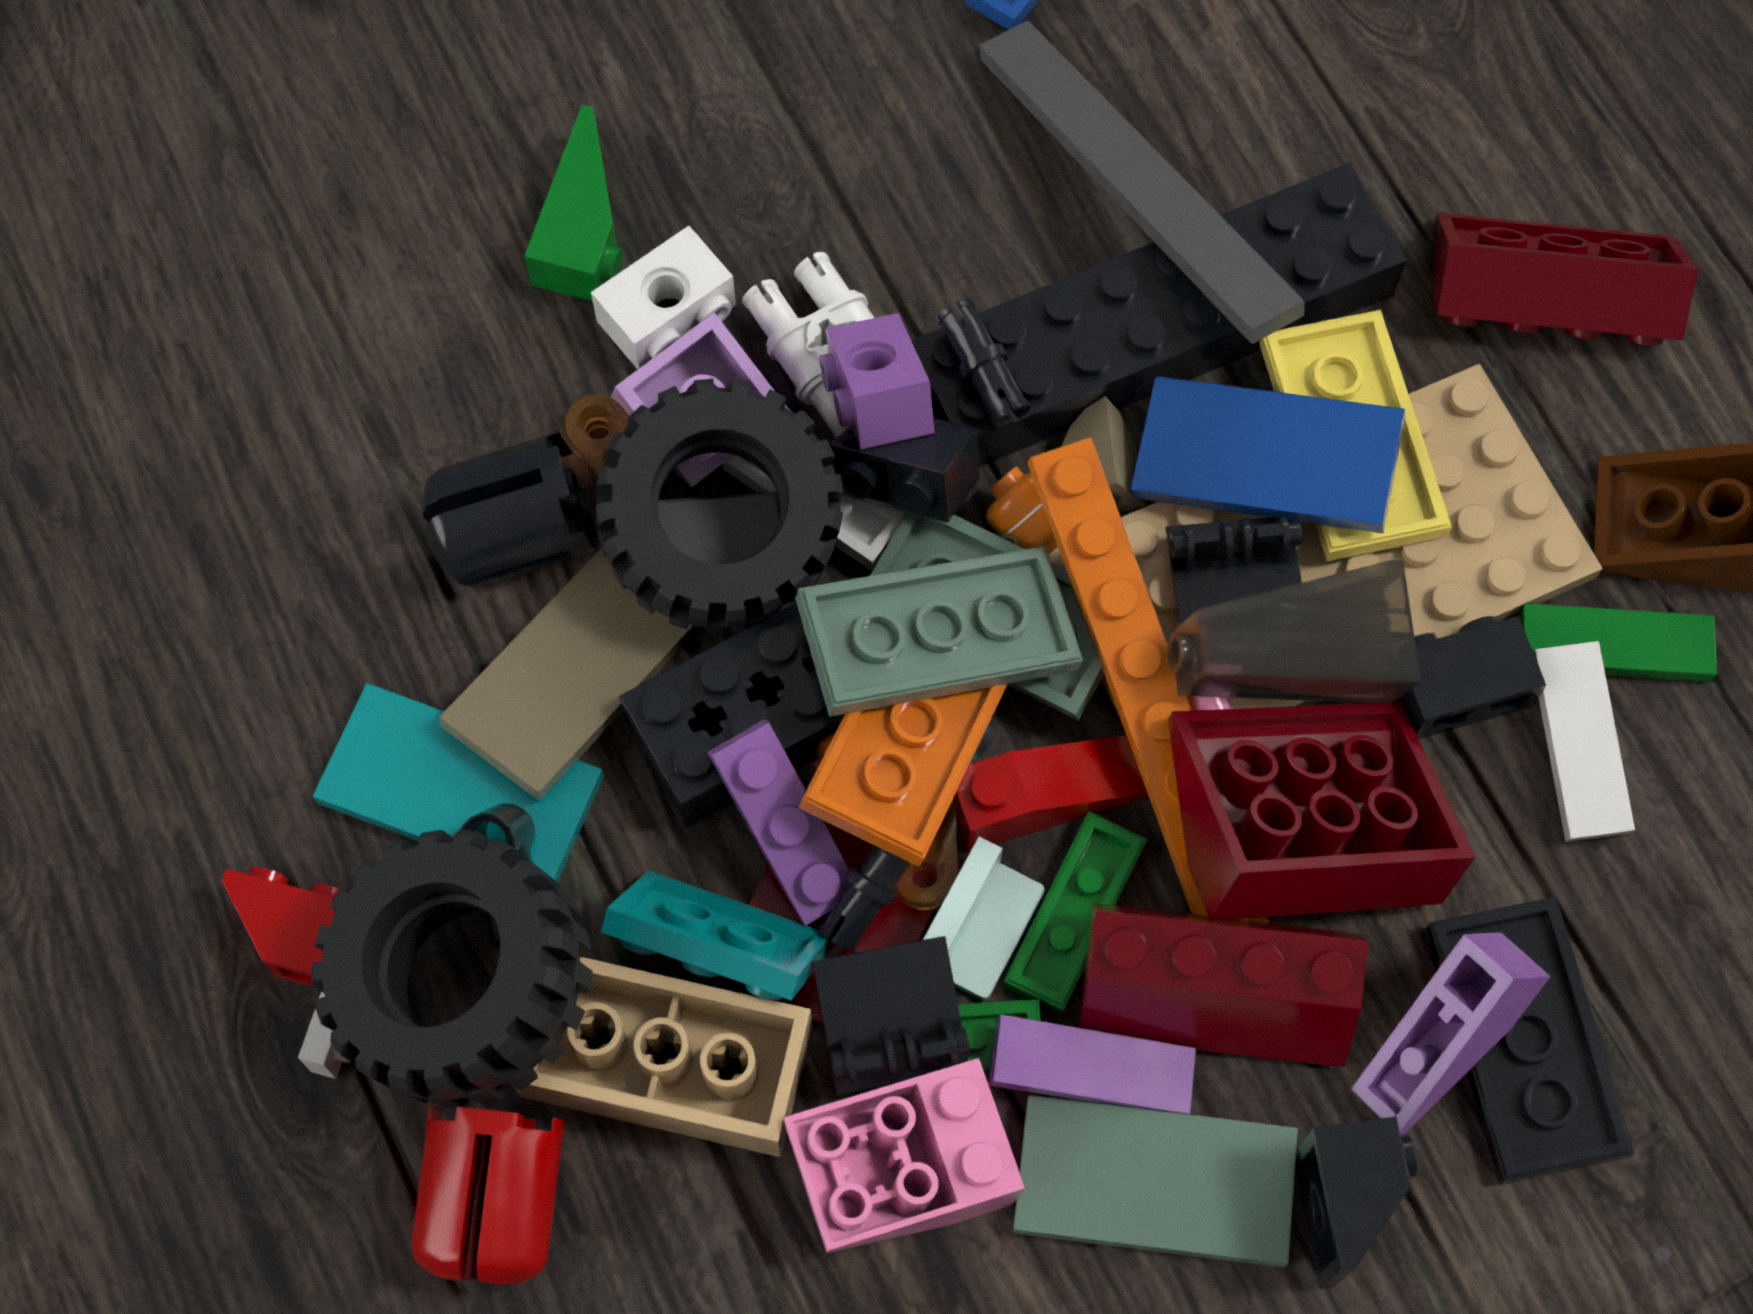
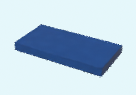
[1131,376,1405,533]

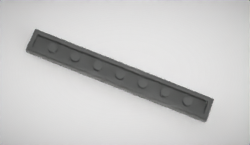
[979,20,1304,344]

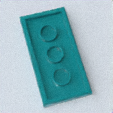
[313,683,604,883]

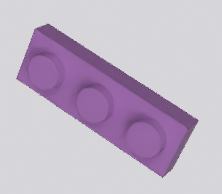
[707,720,850,926]

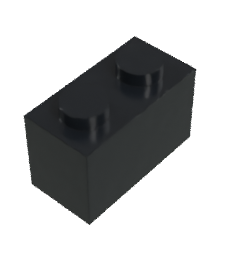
[1387,616,1547,739]

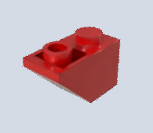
[222,866,347,987]

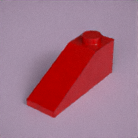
[951,735,1149,853]

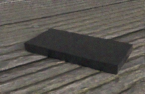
[1425,896,1635,1185]

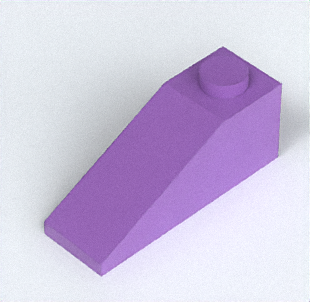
[1351,933,1551,1135]

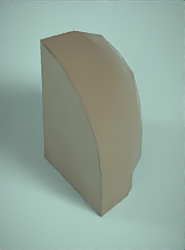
[1061,396,1147,512]

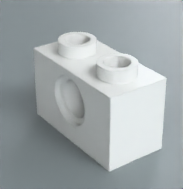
[591,226,736,369]

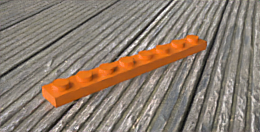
[1027,437,1269,923]

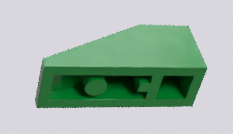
[524,105,623,302]

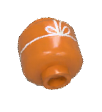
[986,466,1058,555]

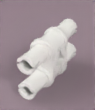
[742,252,874,438]

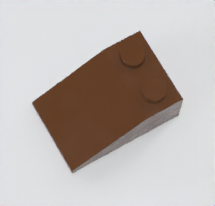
[1594,442,1753,591]

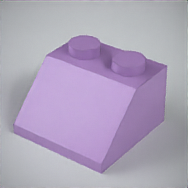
[611,312,789,488]

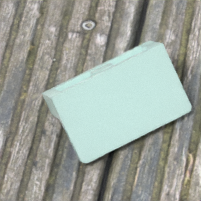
[923,837,1045,1001]

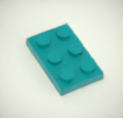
[601,870,832,1000]

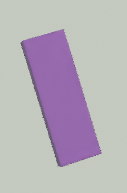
[988,1015,1196,1114]

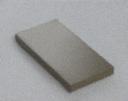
[439,548,700,802]

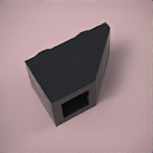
[829,418,980,523]

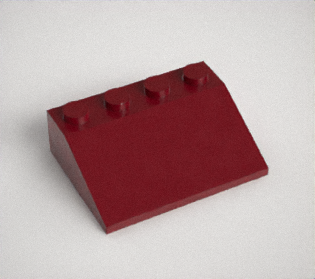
[1168,702,1475,921]

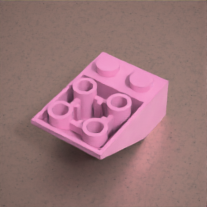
[783,1058,1025,1253]

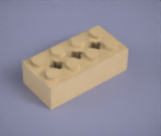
[514,957,812,1157]

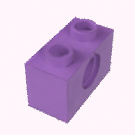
[819,313,935,449]

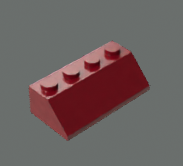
[1431,212,1698,346]
[1079,903,1369,1067]

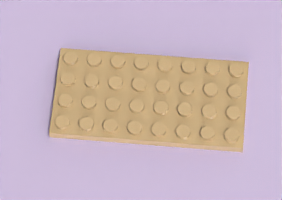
[1049,364,1603,717]

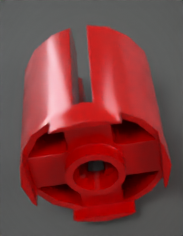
[411,1106,565,1285]

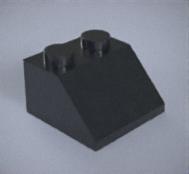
[1295,1116,1417,1289]

